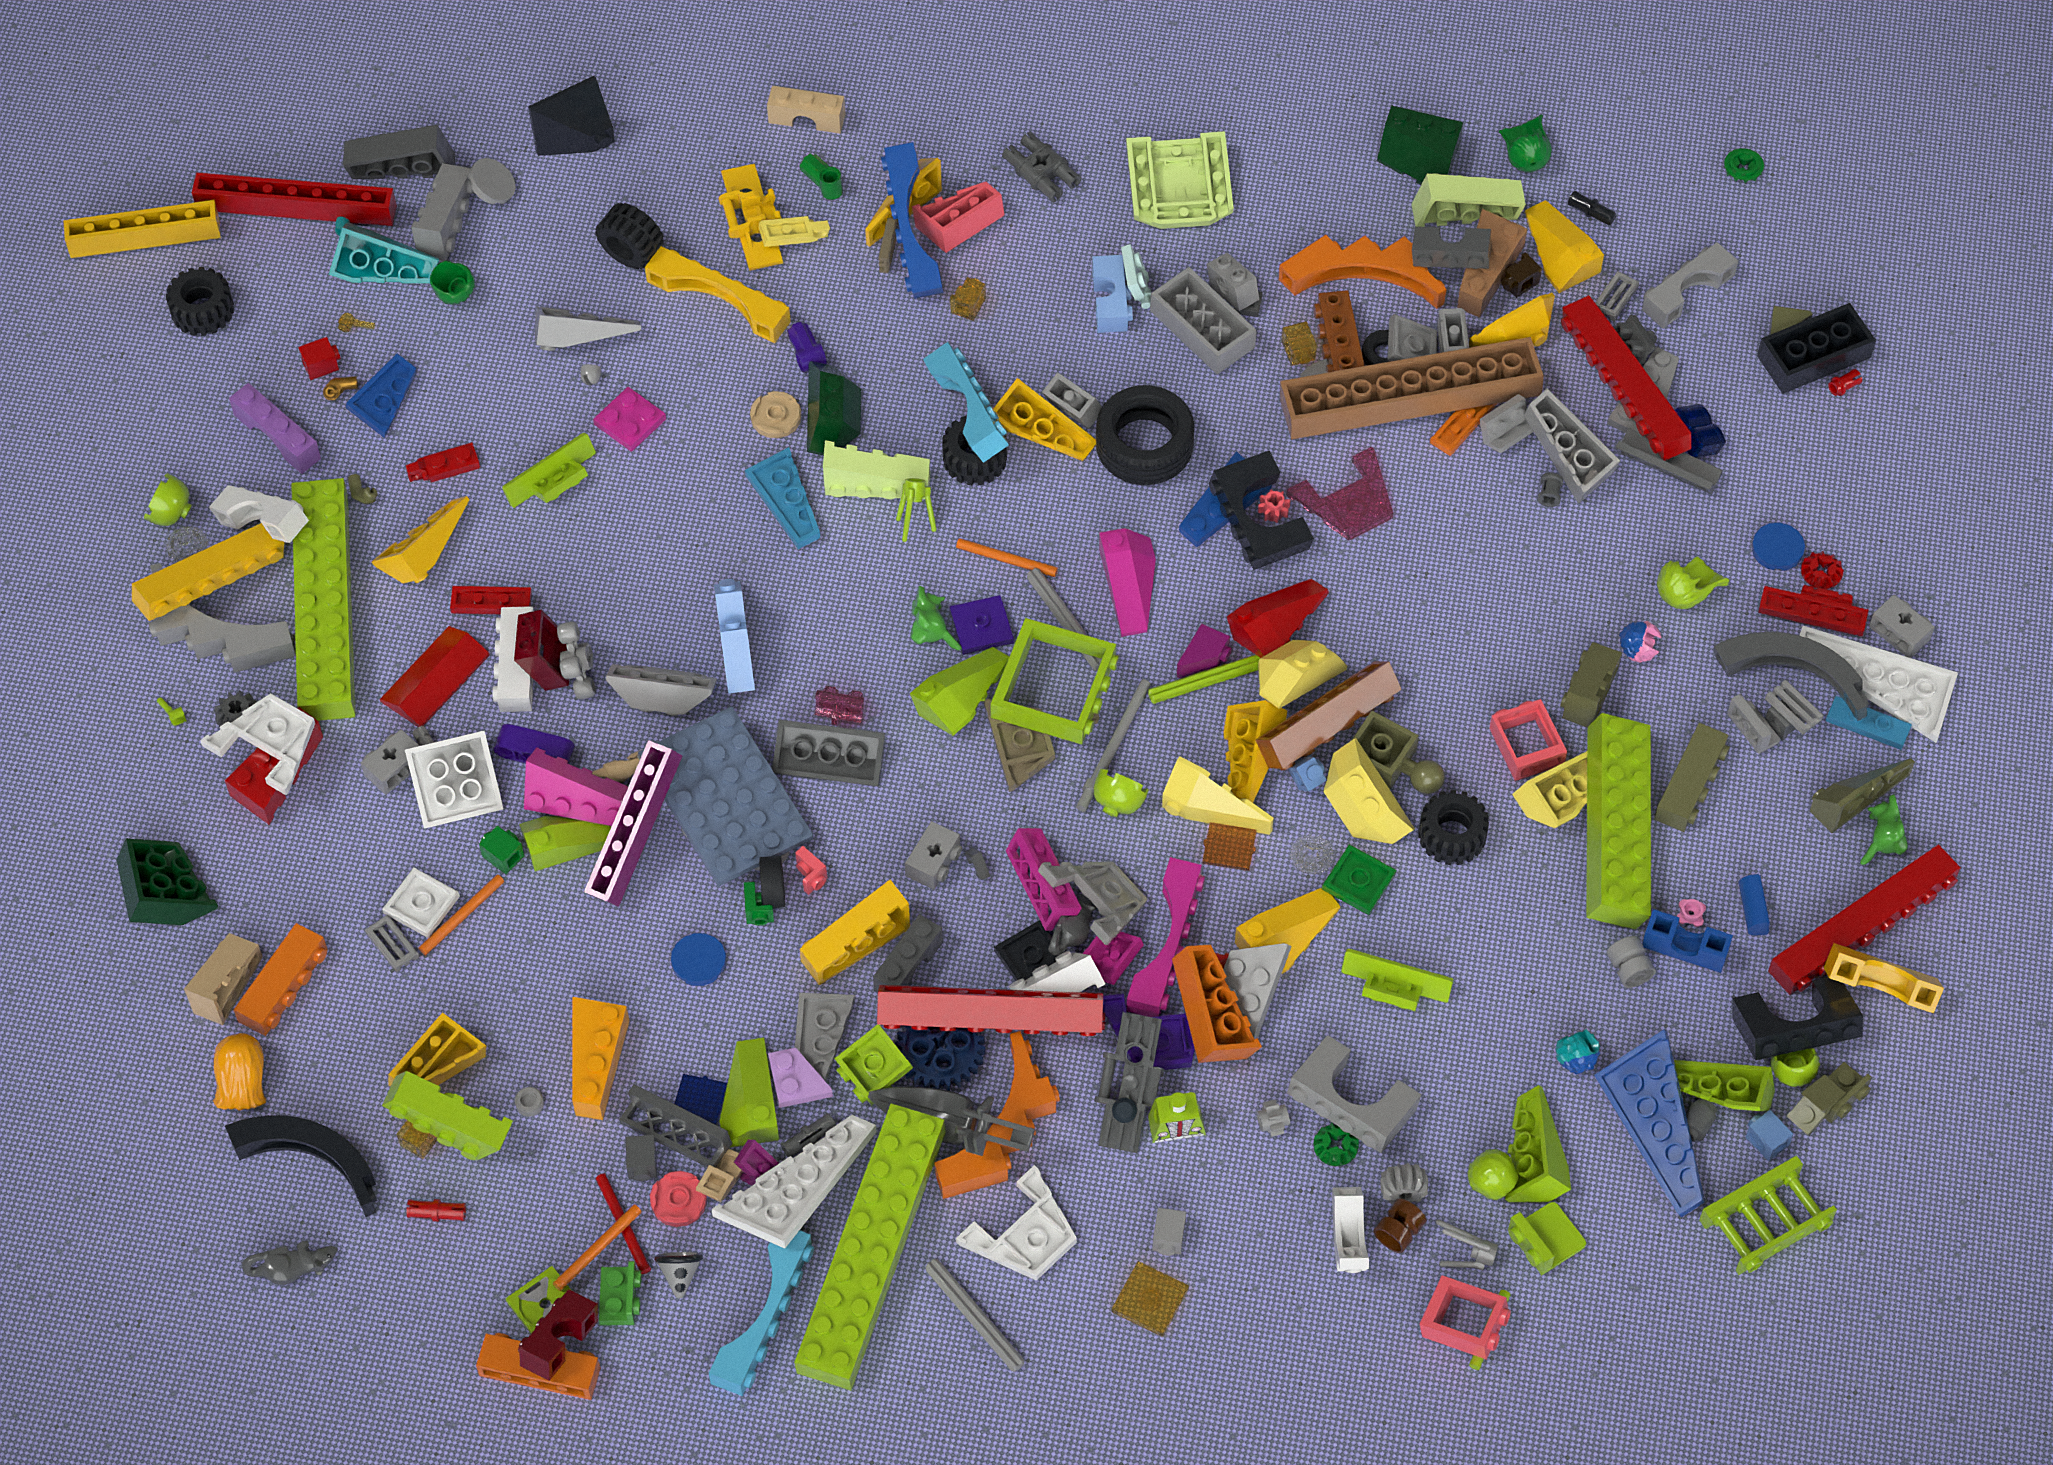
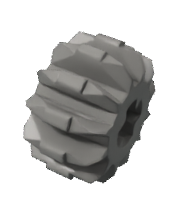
[1380,1163,1428,1204]

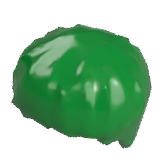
[430,260,475,305]

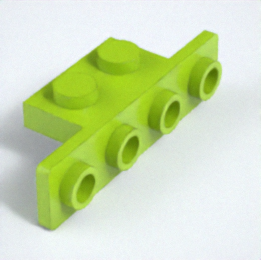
[502,432,596,508]
[1341,948,1454,1011]

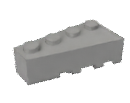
[411,163,474,261]

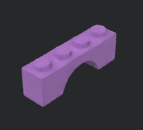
[229,383,321,474]

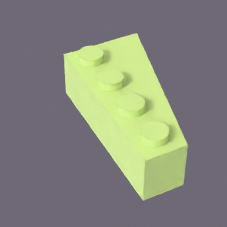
[1411,174,1526,227]
[823,441,930,499]

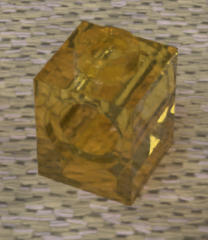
[1281,321,1317,366]

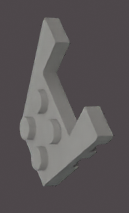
[1038,862,1148,945]

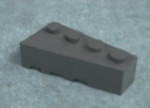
[343,125,456,179]

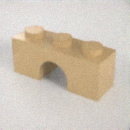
[767,86,846,134]

